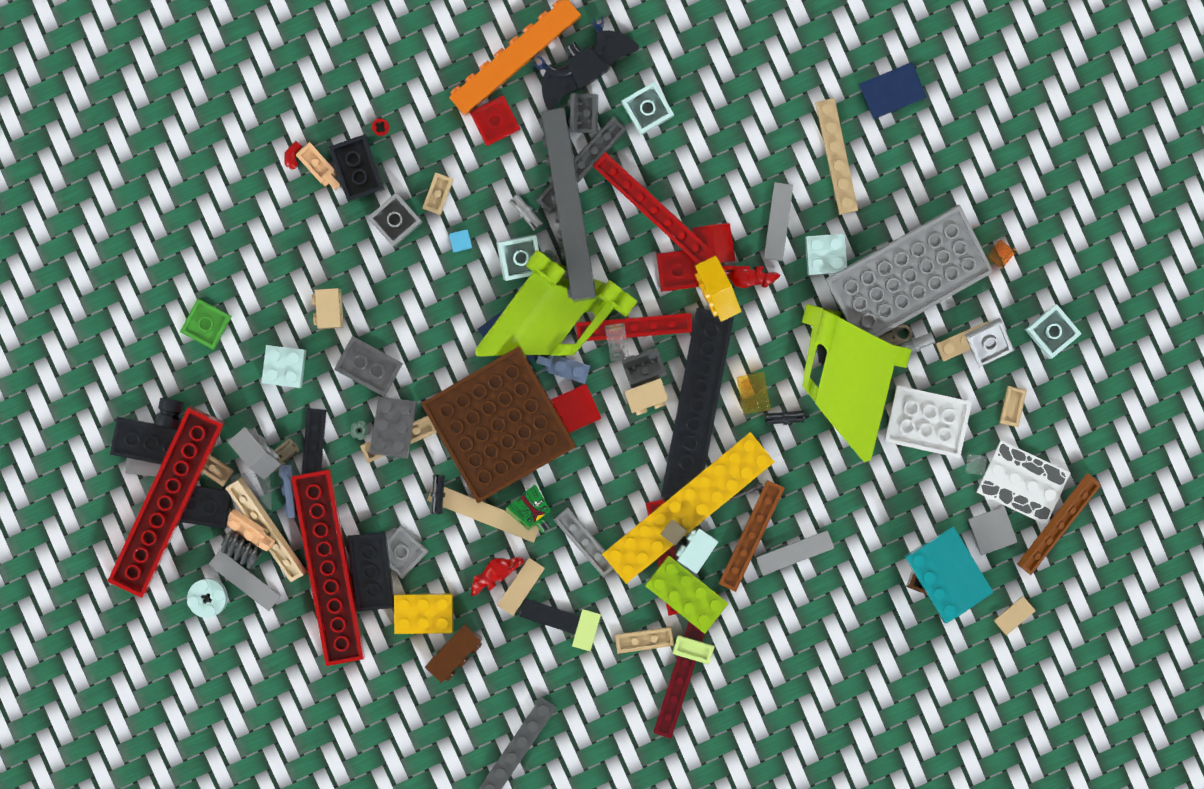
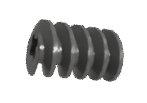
[221,530,263,569]

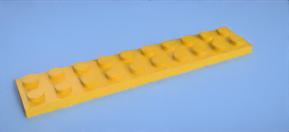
[602,432,775,584]

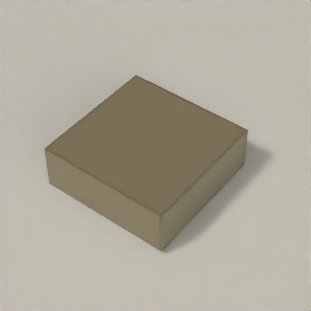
[660,519,687,546]

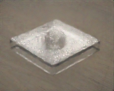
[231,472,273,512]

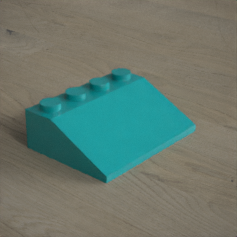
[904,526,993,624]

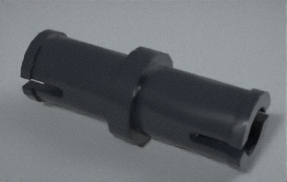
[765,410,805,425]
[430,474,446,514]

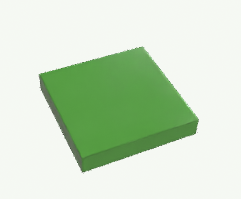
[180,298,232,350]

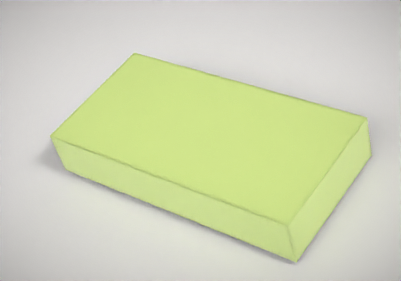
[572,609,601,651]
[672,635,715,664]

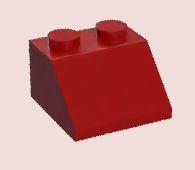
[692,223,736,263]

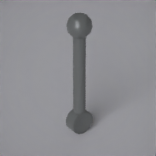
[727,483,763,503]

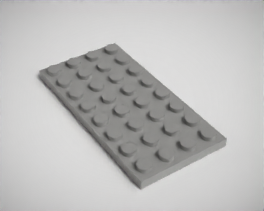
[825,205,993,337]

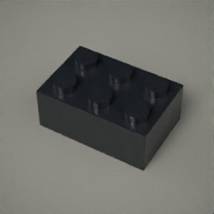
[329,134,385,203]

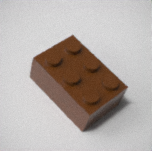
[425,623,482,683]

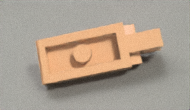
[296,142,341,191]
[226,509,275,551]

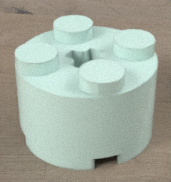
[187,578,228,618]

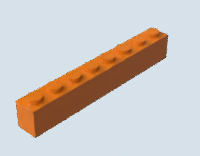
[449,0,581,116]

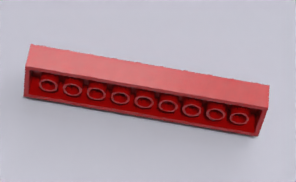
[107,406,226,598]
[291,469,365,666]

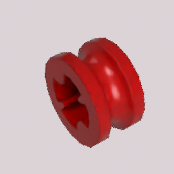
[372,118,390,136]

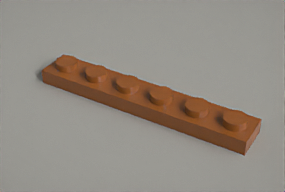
[1017,473,1101,575]
[718,480,785,592]

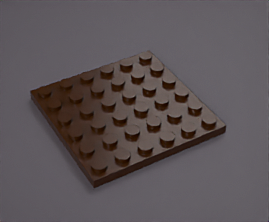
[421,346,577,503]

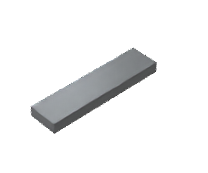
[763,182,793,261]
[553,507,614,578]
[756,530,834,575]
[208,549,281,611]

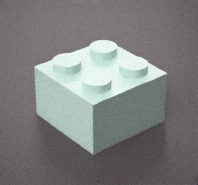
[621,81,674,136]
[496,234,539,281]
[805,234,847,276]
[1024,304,1081,359]
[262,345,307,388]
[676,527,718,574]

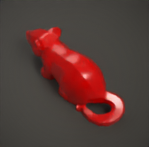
[721,265,780,288]
[471,557,525,596]

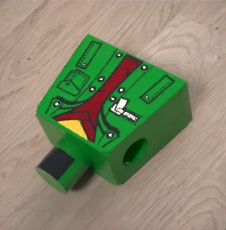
[506,485,551,533]

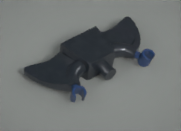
[533,16,639,110]

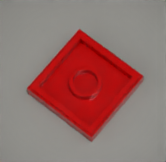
[470,95,521,146]
[656,250,699,292]
[551,384,602,433]

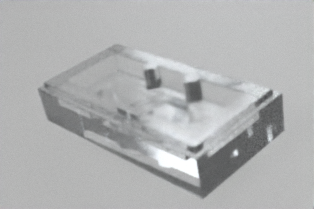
[605,323,630,361]

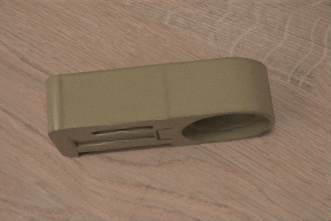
[878,325,912,345]
[273,439,300,472]

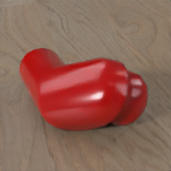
[284,141,302,170]

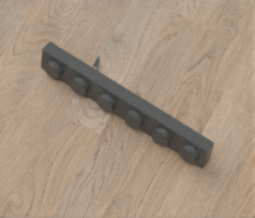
[479,696,557,789]

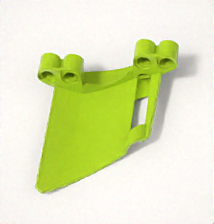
[475,250,638,357]
[802,304,912,463]

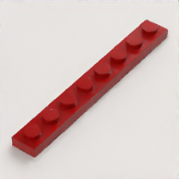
[593,152,717,264]

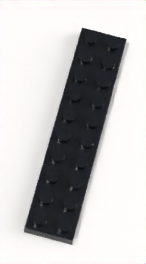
[661,308,734,498]

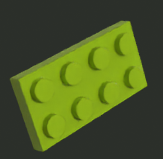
[645,556,729,634]

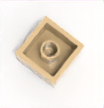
[312,288,344,329]
[624,378,668,415]

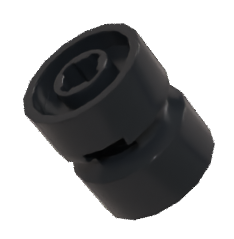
[155,398,184,429]

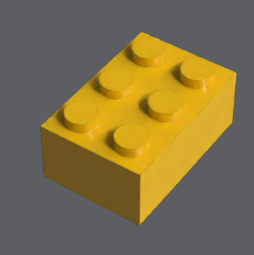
[695,256,741,322]
[394,593,453,634]

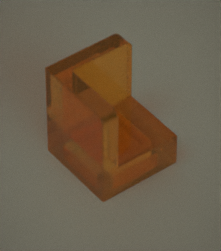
[986,240,1017,269]

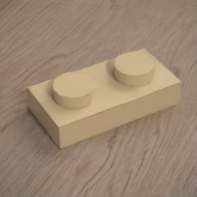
[422,172,454,215]

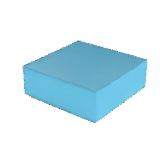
[449,229,472,253]

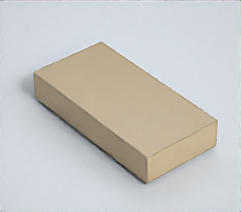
[999,386,1027,427]
[993,596,1035,636]

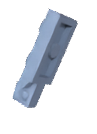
[536,355,590,384]
[279,465,298,518]

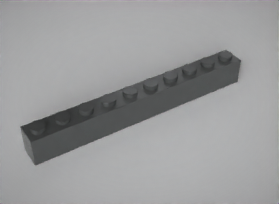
[539,108,597,302]

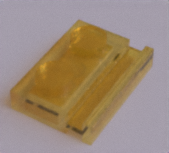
[736,372,771,415]

